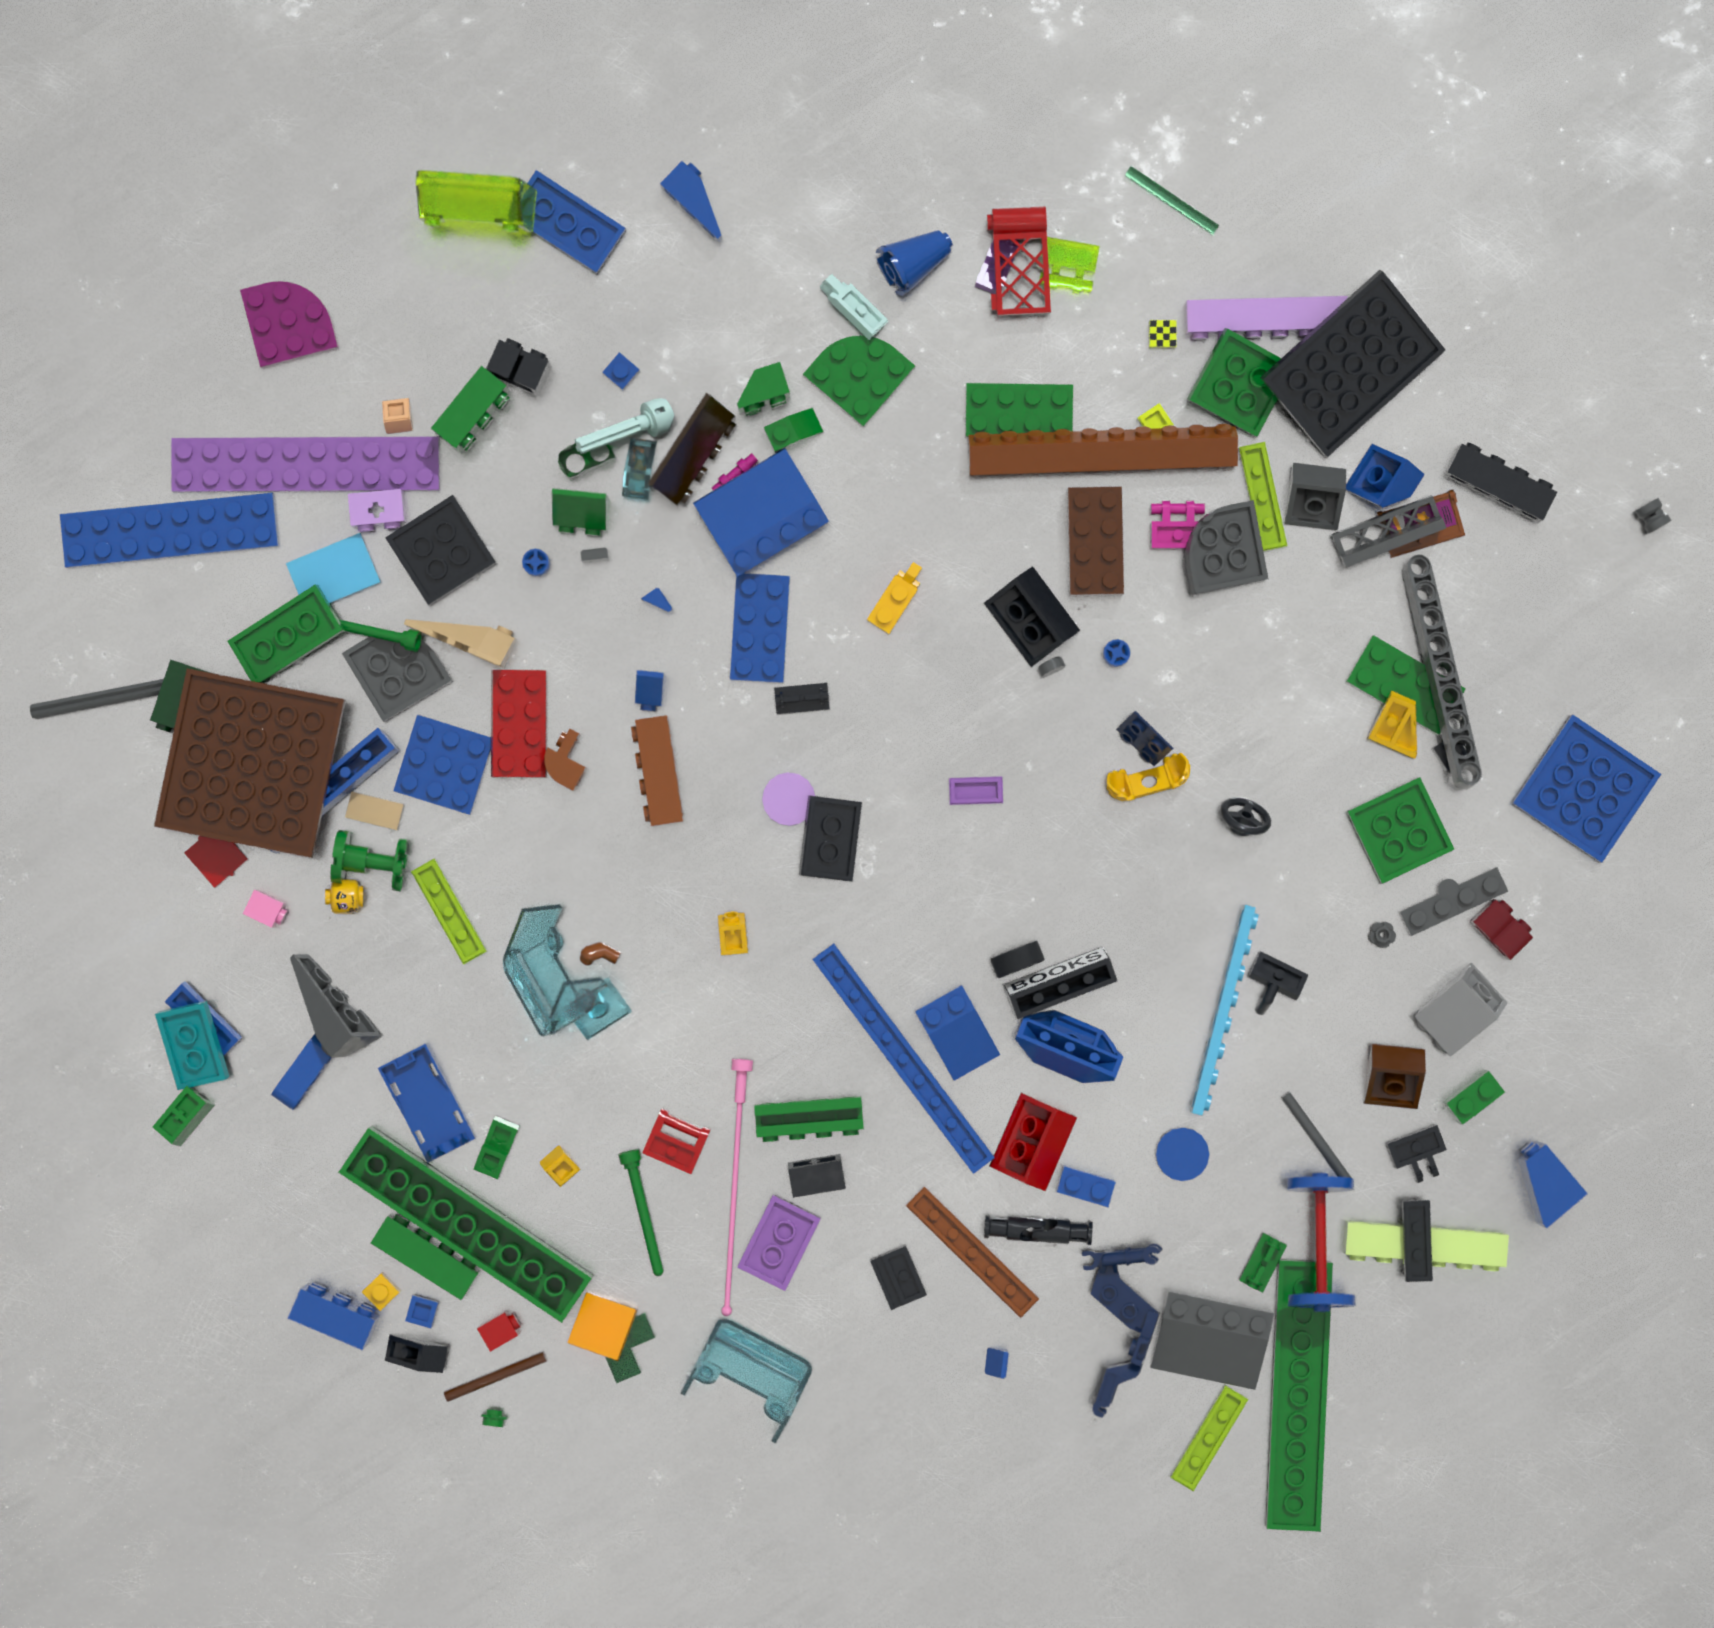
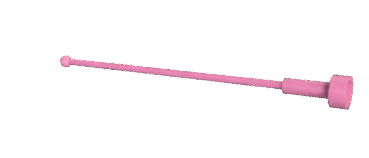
[721,1059,753,1316]

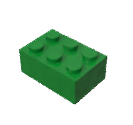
[431,366,510,453]

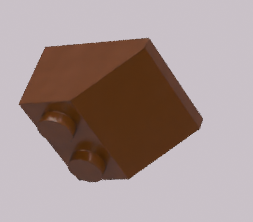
[1364,1044,1426,1109]

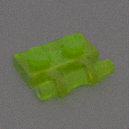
[1039,237,1100,292]

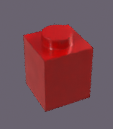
[477,1310,521,1352]

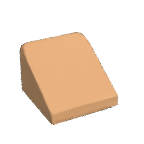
[382,398,412,434]

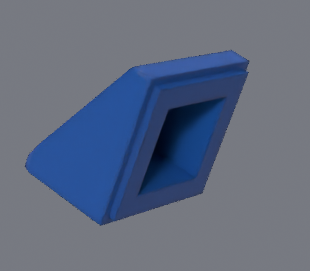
[641,588,673,613]
[985,1348,1009,1379]

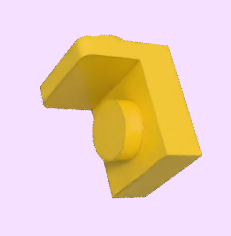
[718,911,748,955]

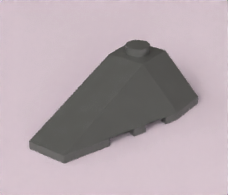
[290,954,381,1058]

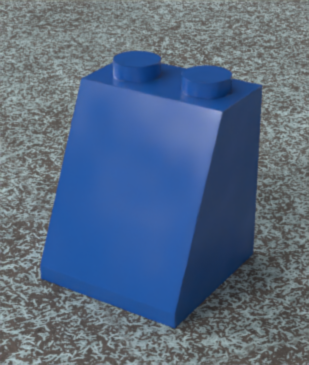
[1518,1141,1588,1228]

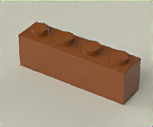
[631,715,684,827]

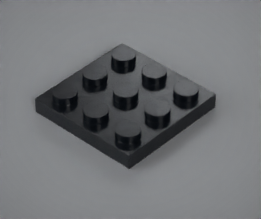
[385,495,496,606]

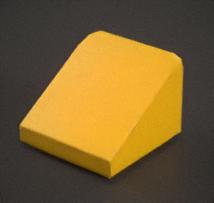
[540,1146,581,1187]

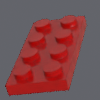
[491,670,546,778]

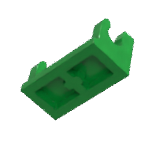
[153,1086,215,1147]

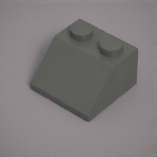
[1285,463,1346,530]

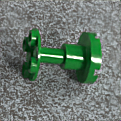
[330,830,408,892]

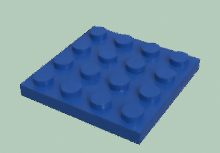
[1512,714,1661,863]

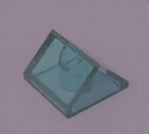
[563,977,632,1040]

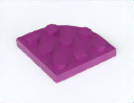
[240,281,339,368]

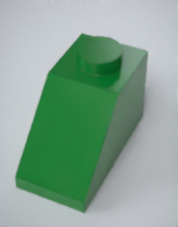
[764,408,824,453]

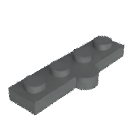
[1399,867,1508,936]

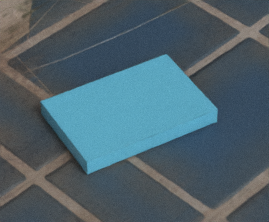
[286,533,381,604]

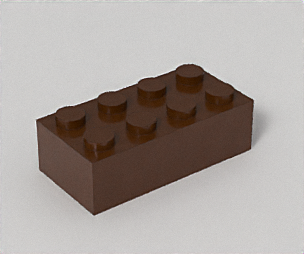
[1067,486,1124,597]

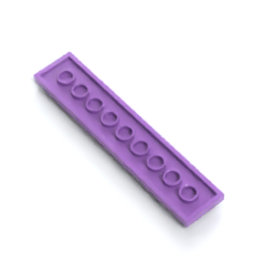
[171,437,440,492]

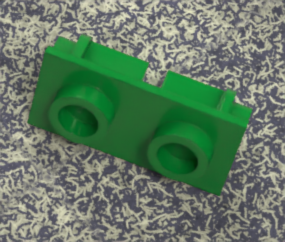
[1239,1233,1287,1293]

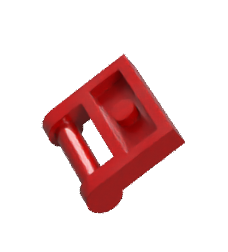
[642,1109,710,1174]

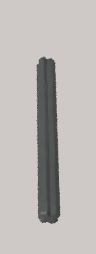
[30,679,164,719]

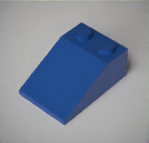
[915,985,1000,1081]

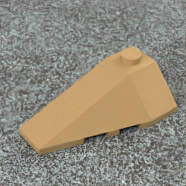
[404,619,517,669]

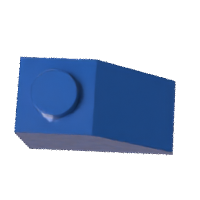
[635,670,666,712]

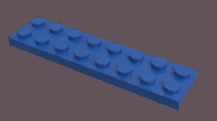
[60,493,279,568]

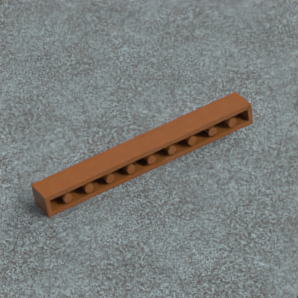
[968,424,1238,475]

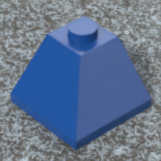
[1346,444,1425,508]

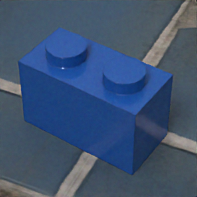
[1055,1165,1116,1207]

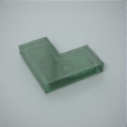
[605,1313,656,1384]

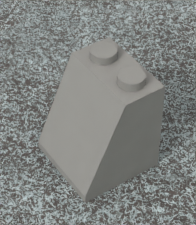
[1415,963,1508,1057]

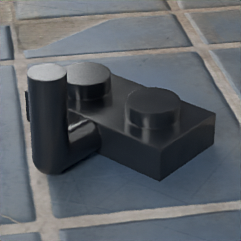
[1248,951,1308,1015]

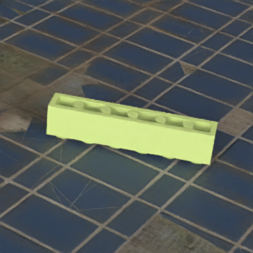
[1343,1221,1509,1271]

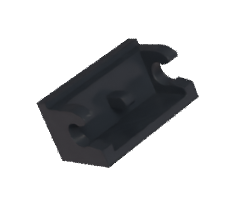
[788,1154,846,1198]

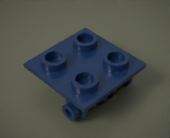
[1116,711,1174,766]

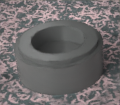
[1038,656,1066,678]

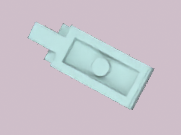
[820,274,888,340]

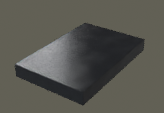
[799,796,862,882]

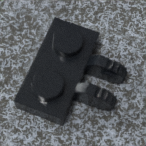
[1386,1125,1447,1183]

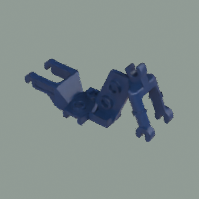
[1082,1244,1163,1417]

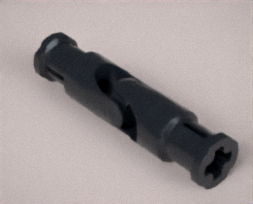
[984,1215,1093,1245]

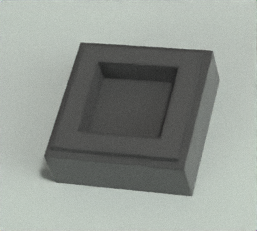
[581,547,610,563]

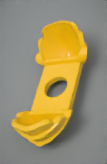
[1107,753,1190,801]

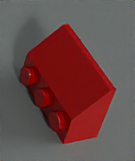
[989,1093,1077,1191]

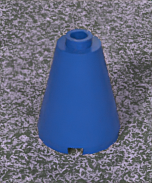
[876,230,953,296]

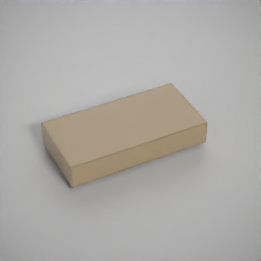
[345,792,404,830]

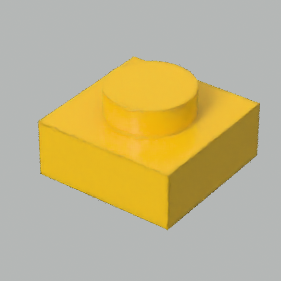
[362,1273,400,1311]

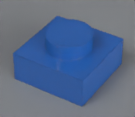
[602,352,640,390]
[405,1295,439,1329]

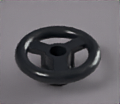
[1220,797,1271,836]

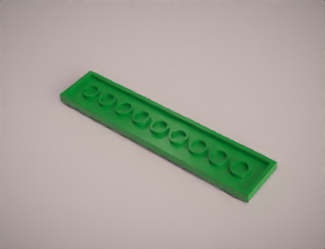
[1266,1260,1333,1532]

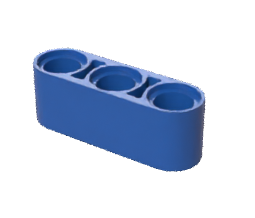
[271,1034,331,1111]

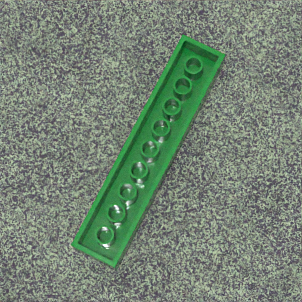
[338,1126,593,1323]

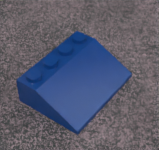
[693,448,829,577]

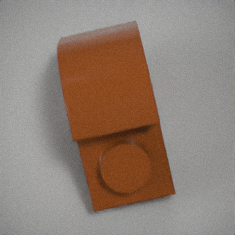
[545,729,587,791]

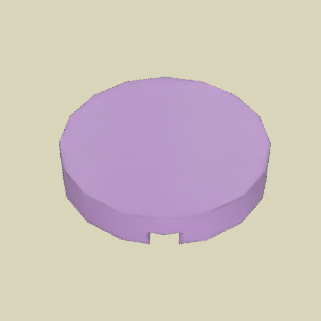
[762,772,815,826]

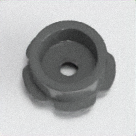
[1369,922,1396,948]

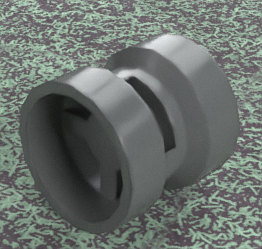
[1635,498,1672,534]

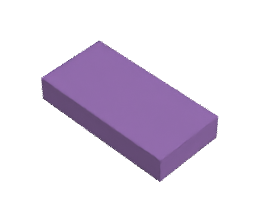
[949,776,1003,805]

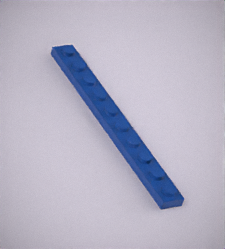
[812,943,995,1174]

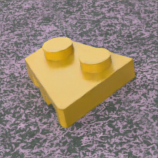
[1368,691,1417,759]

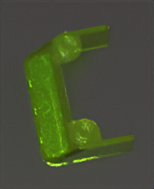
[415,170,537,233]

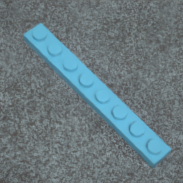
[1190,905,1259,1116]

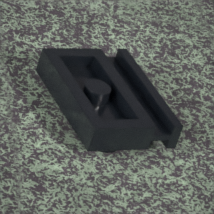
[870,1245,927,1310]

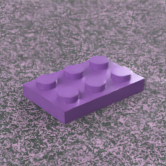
[737,1195,821,1291]

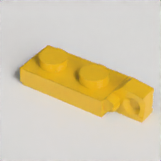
[867,562,922,634]

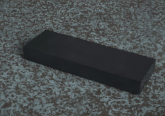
[1402,1200,1433,1282]

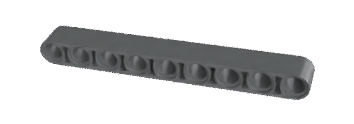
[1402,555,1482,789]

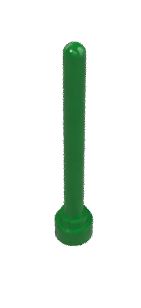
[339,619,422,652]
[618,1149,664,1276]

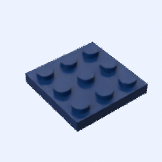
[393,715,491,815]

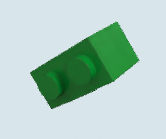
[1443,1070,1505,1125]

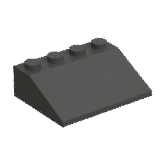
[1150,1289,1274,1390]

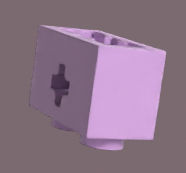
[348,489,407,532]

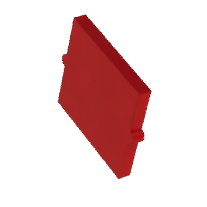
[184,836,248,888]

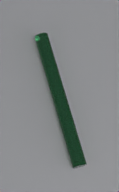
[1125,166,1219,234]

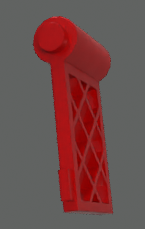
[987,206,1051,316]

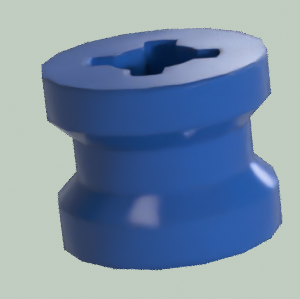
[522,549,550,577]
[1103,639,1130,667]

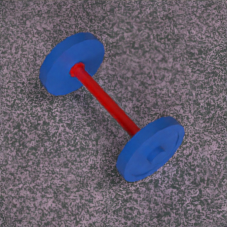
[1287,1173,1356,1312]

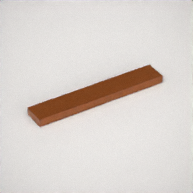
[906,1186,1039,1318]

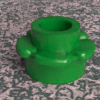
[481,1409,507,1428]

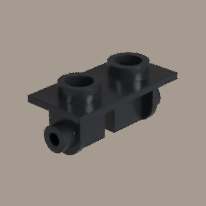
[774,683,830,714]

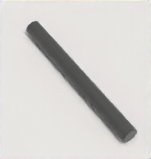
[1281,1092,1352,1178]

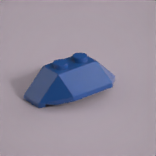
[1015,1010,1123,1083]

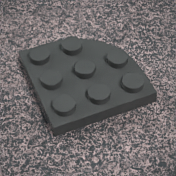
[1185,500,1269,594]
[342,637,452,722]

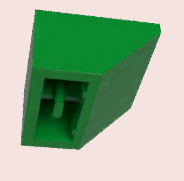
[737,362,791,417]

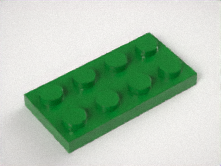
[965,383,1073,437]
[227,584,345,683]
[1346,635,1466,735]

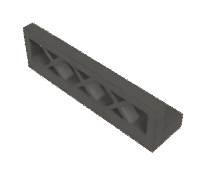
[1332,495,1446,568]

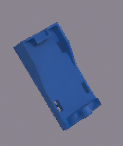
[378,1043,476,1163]

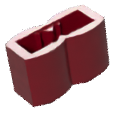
[1470,899,1533,960]

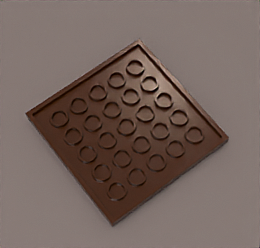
[154,668,346,858]

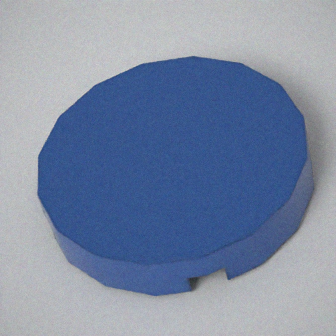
[1155,1127,1210,1181]

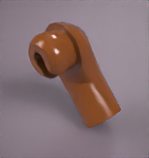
[580,942,621,965]

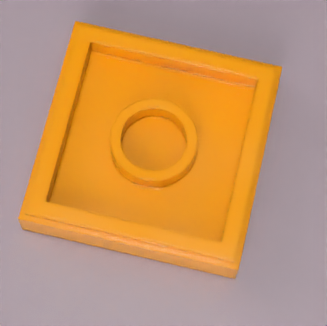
[567,1292,637,1361]

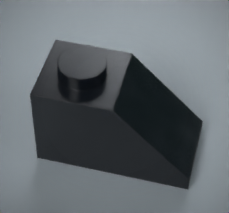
[385,1334,448,1373]

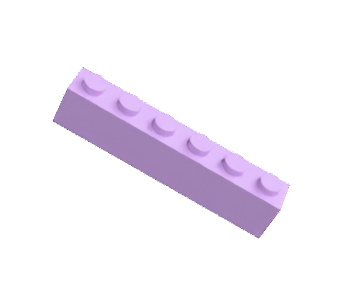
[1185,296,1348,340]

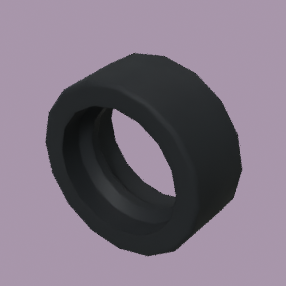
[990,941,1045,978]

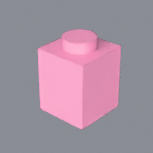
[243,890,287,928]

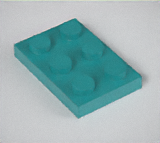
[155,1001,230,1090]

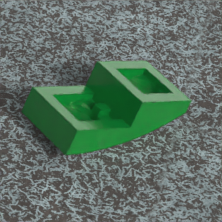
[473,1116,520,1179]

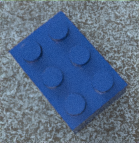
[288,1282,380,1350]

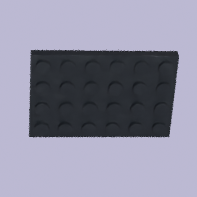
[1260,270,1446,457]

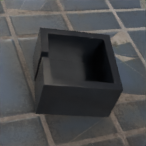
[486,338,552,396]

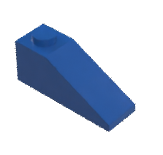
[660,161,722,243]

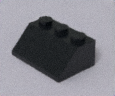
[984,566,1081,667]

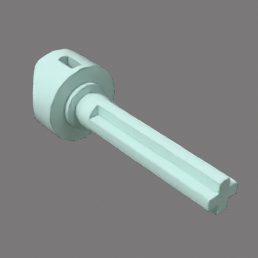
[575,398,674,454]

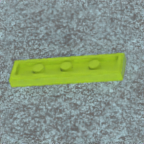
[1238,442,1288,552]
[411,858,487,965]
[1170,1385,1249,1492]

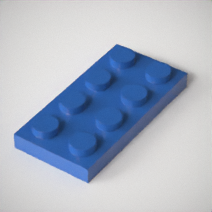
[507,170,626,274]
[730,573,790,683]

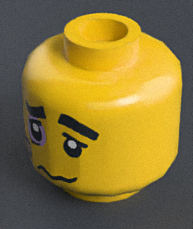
[325,879,363,914]

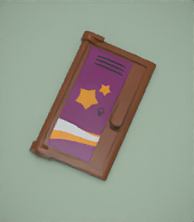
[1376,489,1465,558]

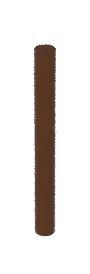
[444,1352,547,1402]

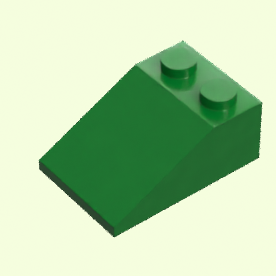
[552,488,610,536]

